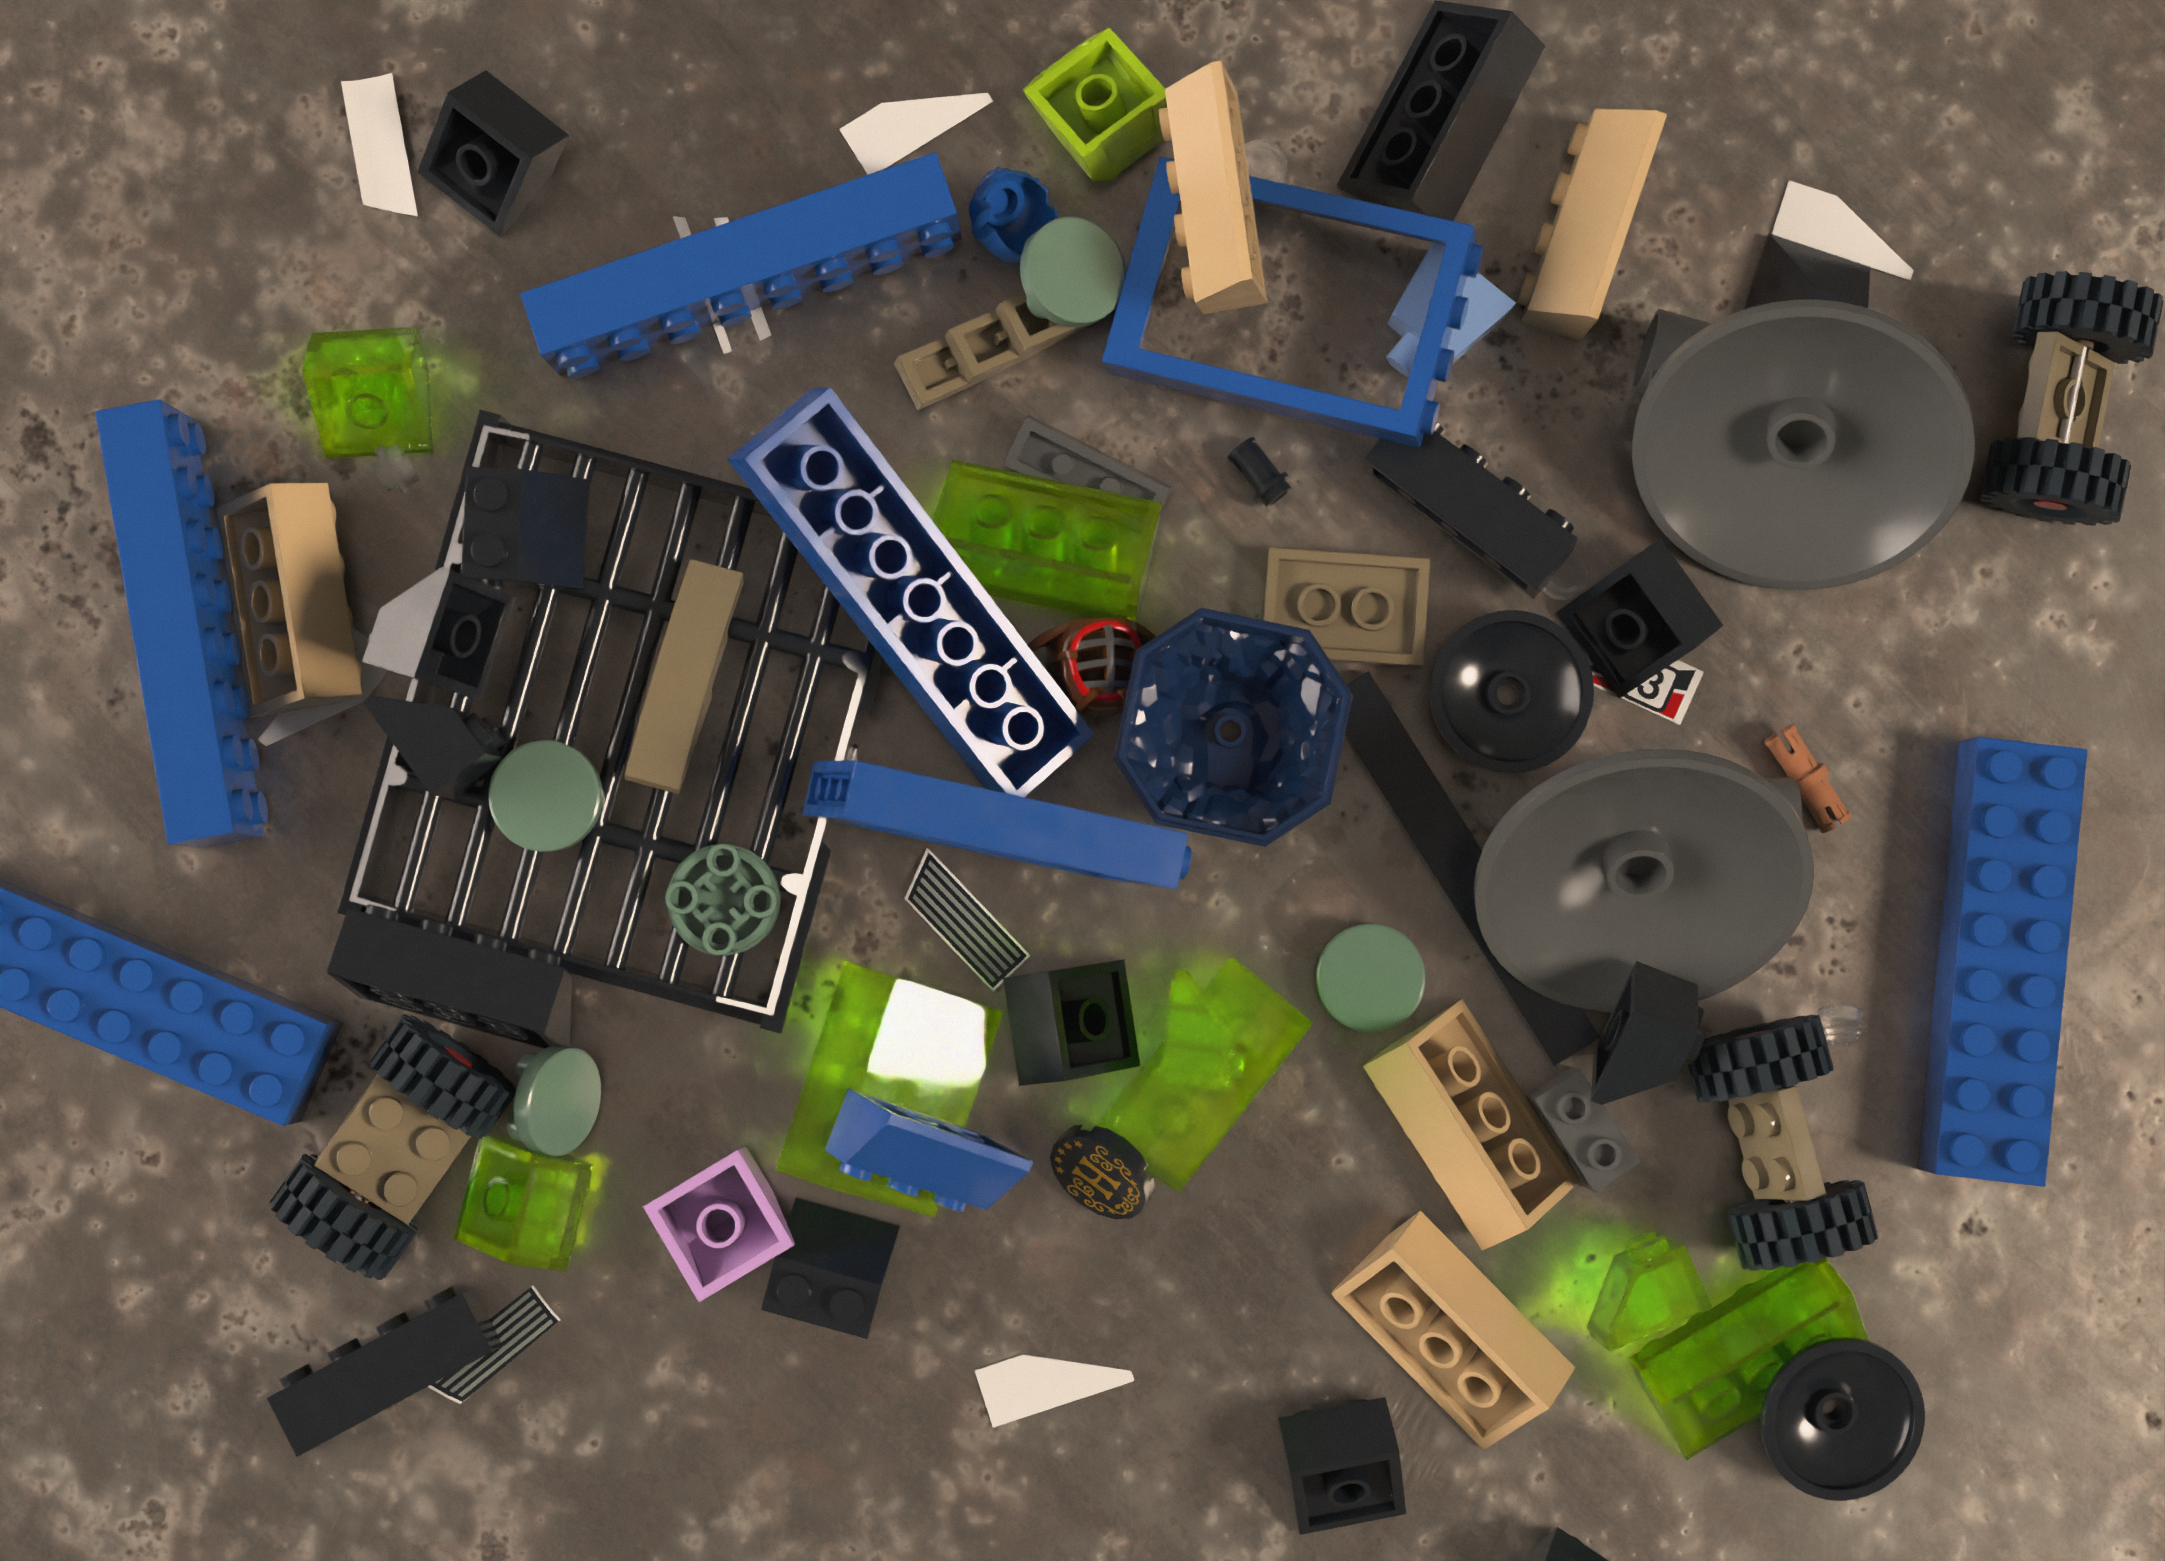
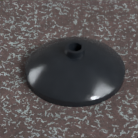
[1430,610,1594,773]
[1760,1337,1925,1501]

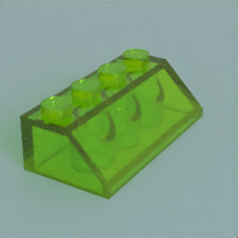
[932,459,1162,621]
[1094,956,1313,1193]
[1629,1258,1869,1461]

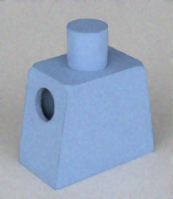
[1386,243,1516,377]

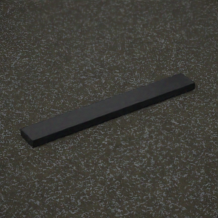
[1345,671,1600,1066]

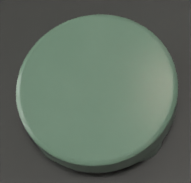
[1020,217,1126,327]
[489,740,605,853]
[665,844,780,955]
[1316,924,1426,1032]
[507,1045,601,1156]

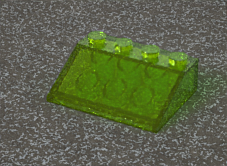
[775,960,1003,1218]

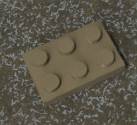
[1263,547,1430,668]

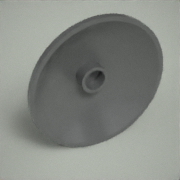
[1632,300,1975,590]
[1474,749,1814,1012]

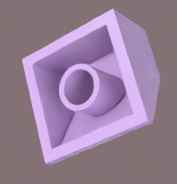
[643,1146,795,1302]

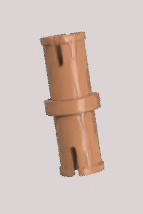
[1764,724,1852,833]

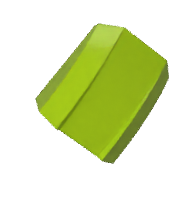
[1023,28,1167,181]

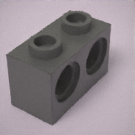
[1526,1067,1641,1192]

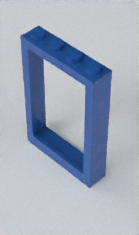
[1101,156,1483,448]
[802,760,1191,890]

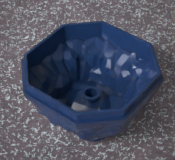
[1113,608,1353,847]

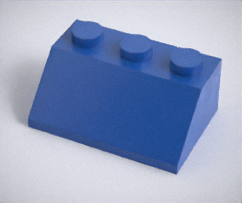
[825,1089,1033,1212]

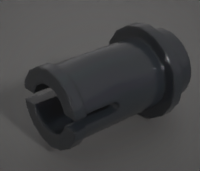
[1226,437,1292,508]

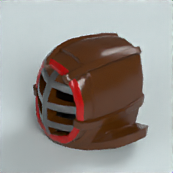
[1027,617,1156,717]

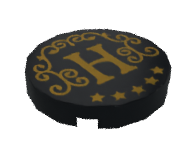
[1050,1125,1155,1219]

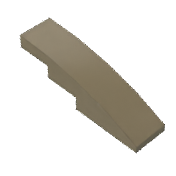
[894,292,1116,410]
[625,559,744,794]

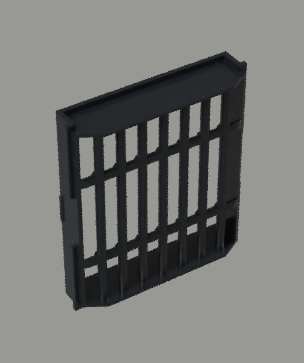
[337,410,884,1034]

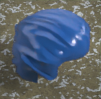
[969,167,1059,264]

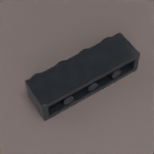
[1364,422,1578,599]
[267,1285,503,1457]

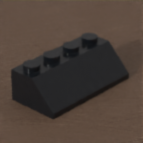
[1337,0,1546,221]

